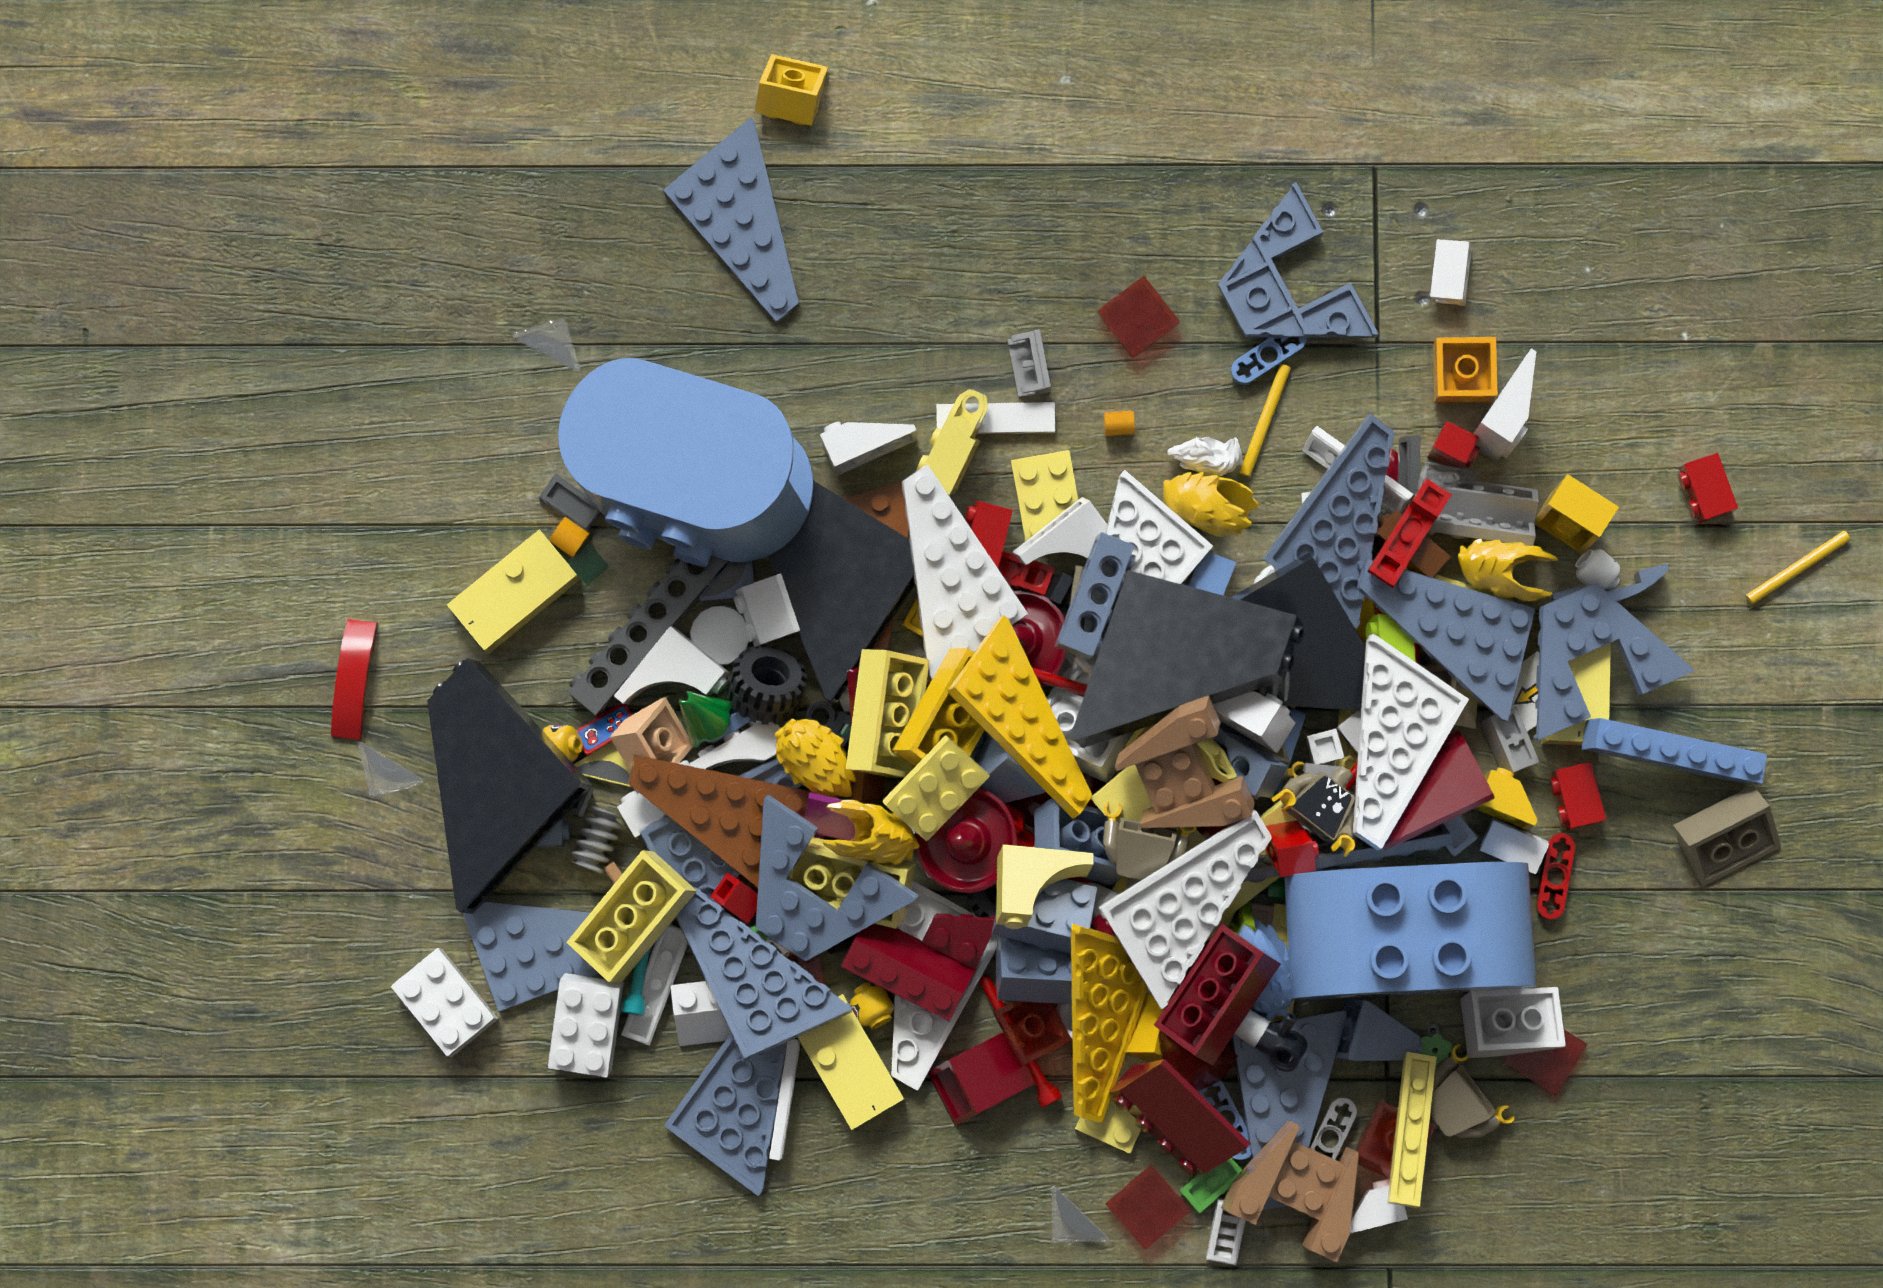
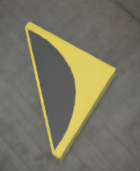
[574,742,631,787]

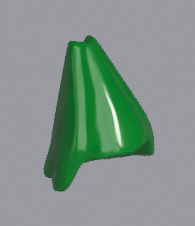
[679,692,734,749]

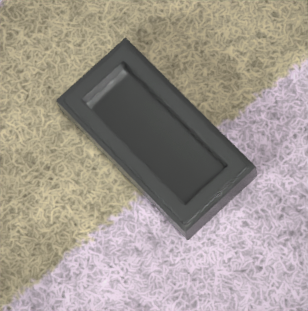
[1398,436,1421,496]
[538,474,601,532]

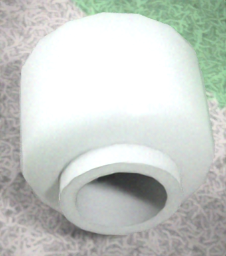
[1575,549,1620,591]

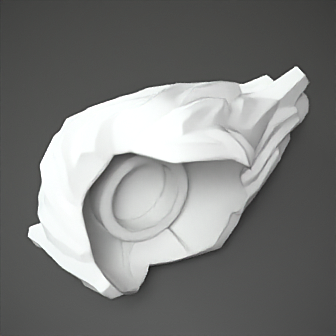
[1167,437,1243,476]

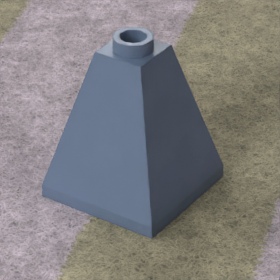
[974,734,1046,803]
[1335,998,1423,1061]

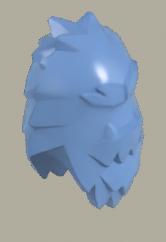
[1239,919,1293,1021]

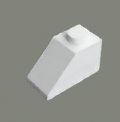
[1350,1179,1408,1233]

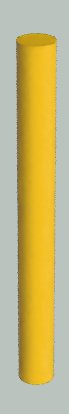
[1239,364,1291,477]
[1745,531,1851,605]

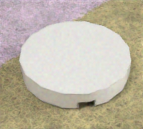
[690,606,749,666]

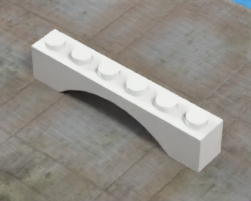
[617,721,780,840]

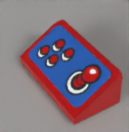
[577,703,632,757]

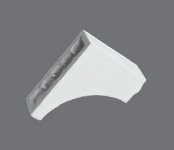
[1013,497,1107,565]
[614,626,730,704]

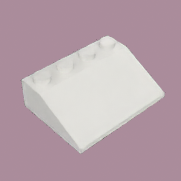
[1473,348,1536,463]

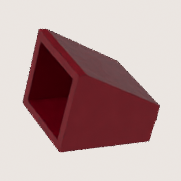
[928,1030,1035,1126]

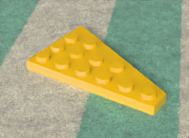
[947,615,1092,819]
[1071,924,1148,1123]

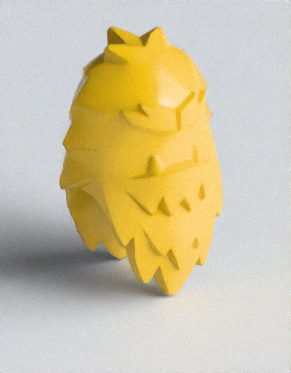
[1162,472,1259,537]
[1458,538,1558,602]
[774,719,856,799]
[822,800,919,866]

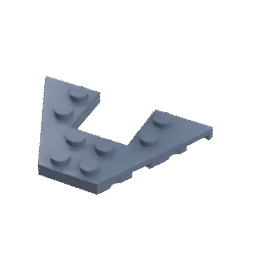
[1218,182,1378,338]
[1534,583,1694,741]
[756,795,919,961]

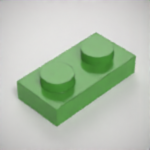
[1179,1158,1242,1214]

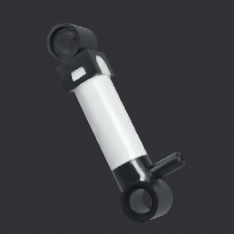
[1170,967,1308,1072]

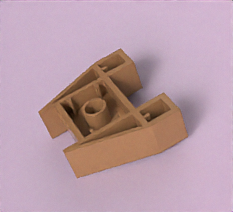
[1115,695,1255,828]
[1221,1120,1359,1262]

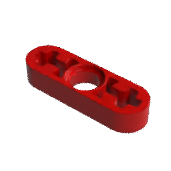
[1536,833,1575,920]

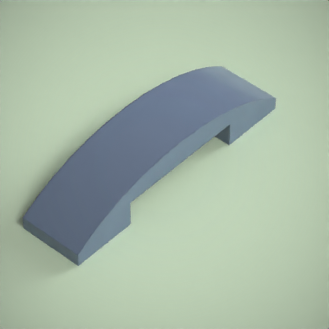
[1548,563,1669,603]

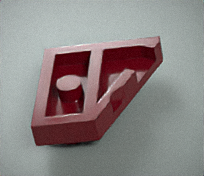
[921,913,995,969]

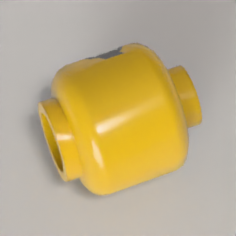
[543,725,583,762]
[850,982,894,1029]

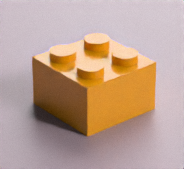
[1433,337,1498,403]

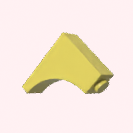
[996,845,1093,929]

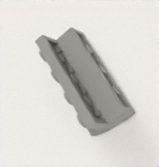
[1419,473,1539,546]

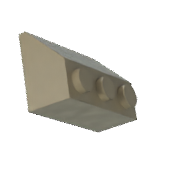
[1673,785,1781,887]

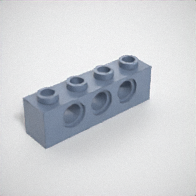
[1054,532,1136,660]
[1212,722,1288,799]

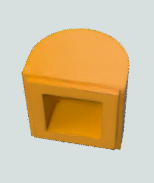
[1103,411,1135,437]
[549,517,590,558]

